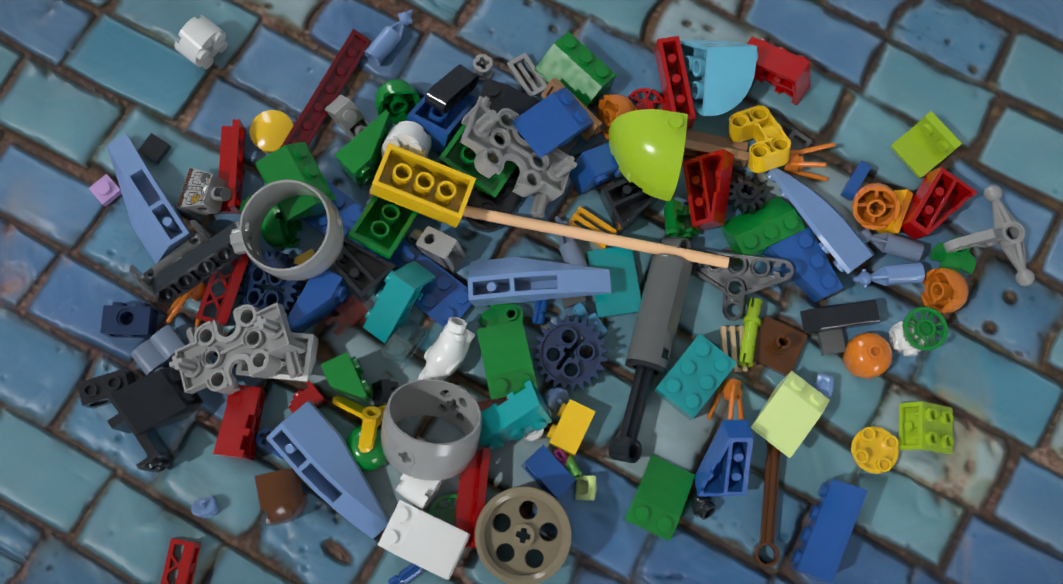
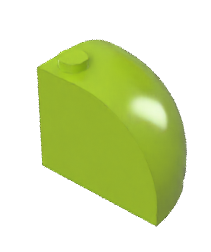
[609,109,688,201]

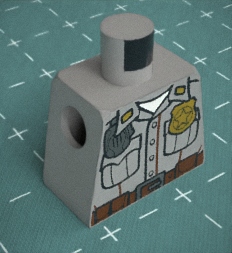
[176,168,231,216]
[410,226,465,274]

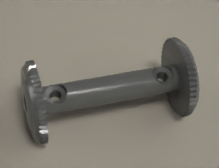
[129,220,212,298]

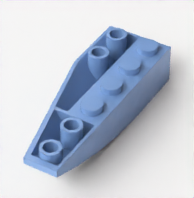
[107,134,194,264]
[765,167,875,274]
[468,257,612,307]
[266,400,389,539]

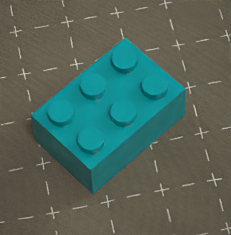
[653,333,737,420]

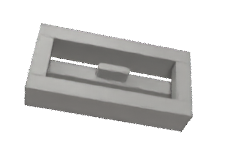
[507,52,547,98]

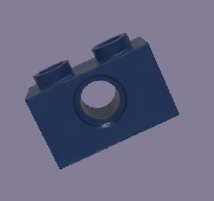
[100,302,158,339]

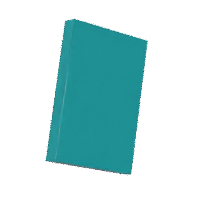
[586,247,641,319]

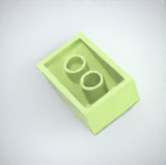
[751,371,830,458]

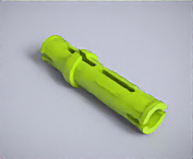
[738,298,763,367]

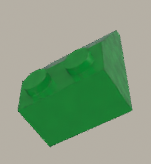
[335,110,393,188]
[437,125,517,198]
[347,195,419,259]
[476,320,538,400]
[623,455,695,541]

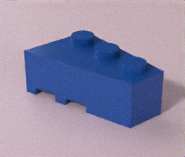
[569,143,623,195]
[763,227,843,303]
[694,420,753,496]

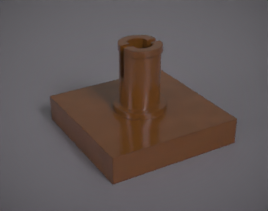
[753,315,808,377]

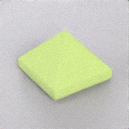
[575,476,597,501]

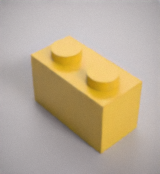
[547,399,596,456]

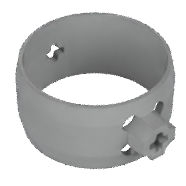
[230,180,344,280]
[381,379,482,481]

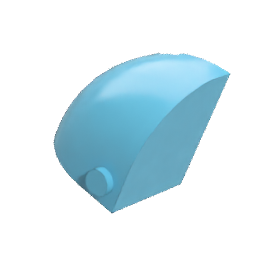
[680,40,758,116]

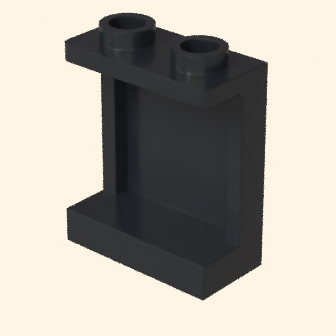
[107,413,174,473]

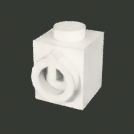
[889,321,928,357]

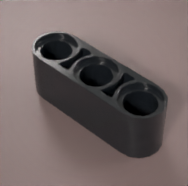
[425,64,479,114]

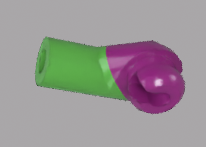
[553,449,582,480]

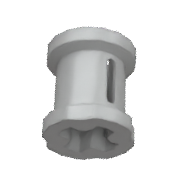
[473,54,493,81]

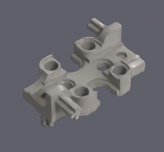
[460,96,577,219]
[169,302,307,395]

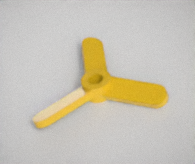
[332,396,386,453]

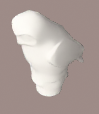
[418,317,475,381]

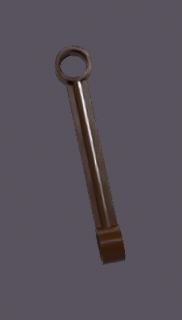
[752,439,781,567]

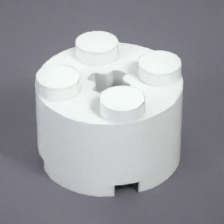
[175,15,228,69]
[381,121,432,158]
[395,474,446,510]

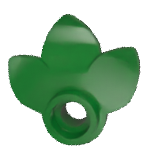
[930,237,976,274]
[479,303,524,327]

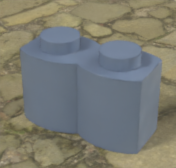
[130,324,187,376]

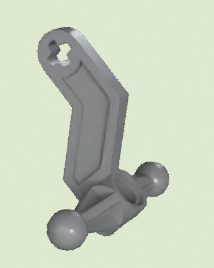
[943,185,1035,286]

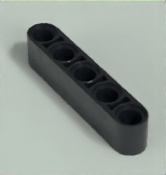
[152,221,243,304]

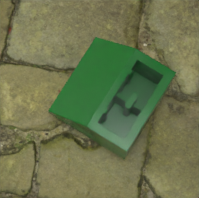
[320,352,374,403]

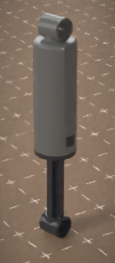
[608,237,692,463]

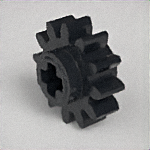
[727,176,767,215]

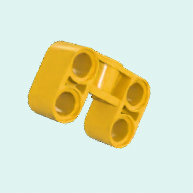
[728,106,791,173]

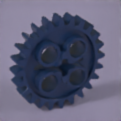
[238,250,304,319]
[533,315,609,391]

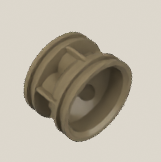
[475,486,571,584]

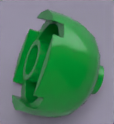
[375,79,421,124]
[260,205,302,249]
[346,425,389,472]

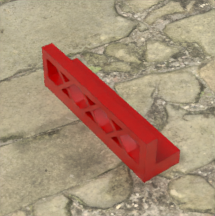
[218,119,246,214]
[195,253,249,327]
[454,447,491,549]
[161,538,201,584]

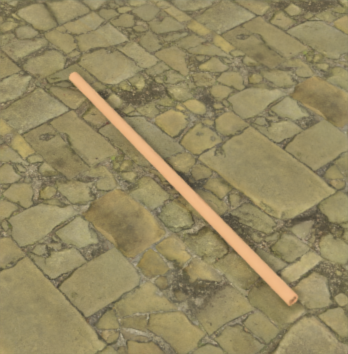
[369,188,730,269]

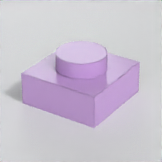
[89,174,122,207]

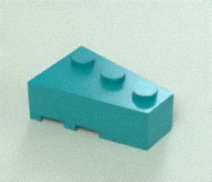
[363,260,435,343]
[479,380,553,450]

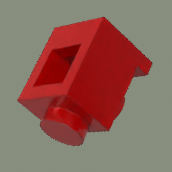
[288,381,328,413]

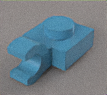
[572,302,608,340]

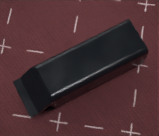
[800,300,880,334]

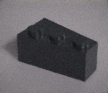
[600,178,659,236]
[314,237,399,301]

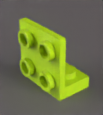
[890,111,962,178]
[899,401,954,454]

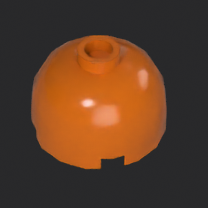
[597,94,637,139]
[852,183,900,230]
[921,268,968,314]
[843,332,892,379]

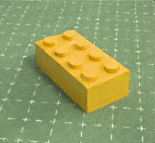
[369,143,476,228]

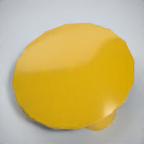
[249,110,293,153]
[851,426,899,474]

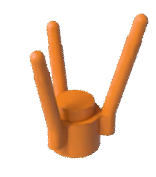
[784,142,836,181]
[166,282,210,328]
[707,378,744,420]

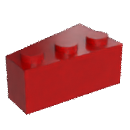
[747,36,811,106]
[682,149,734,231]
[900,167,978,240]
[213,385,266,461]

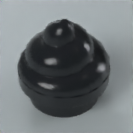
[692,495,717,520]

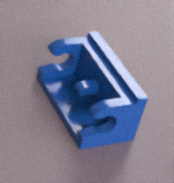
[521,445,576,499]

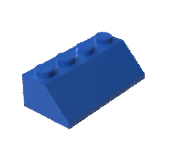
[791,479,868,583]

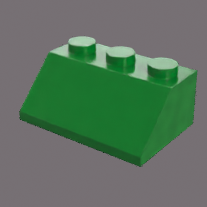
[534,31,617,108]
[256,142,335,222]
[720,197,806,264]

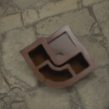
[255,468,308,526]

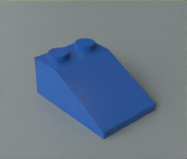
[511,87,594,159]
[407,94,478,153]
[287,270,350,333]

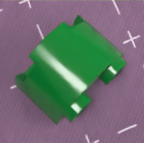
[663,199,701,240]

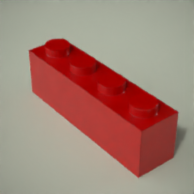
[654,36,696,129]

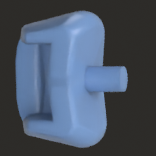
[813,373,834,397]
[544,387,569,411]
[191,496,219,518]

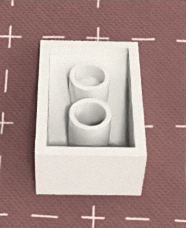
[378,500,471,580]

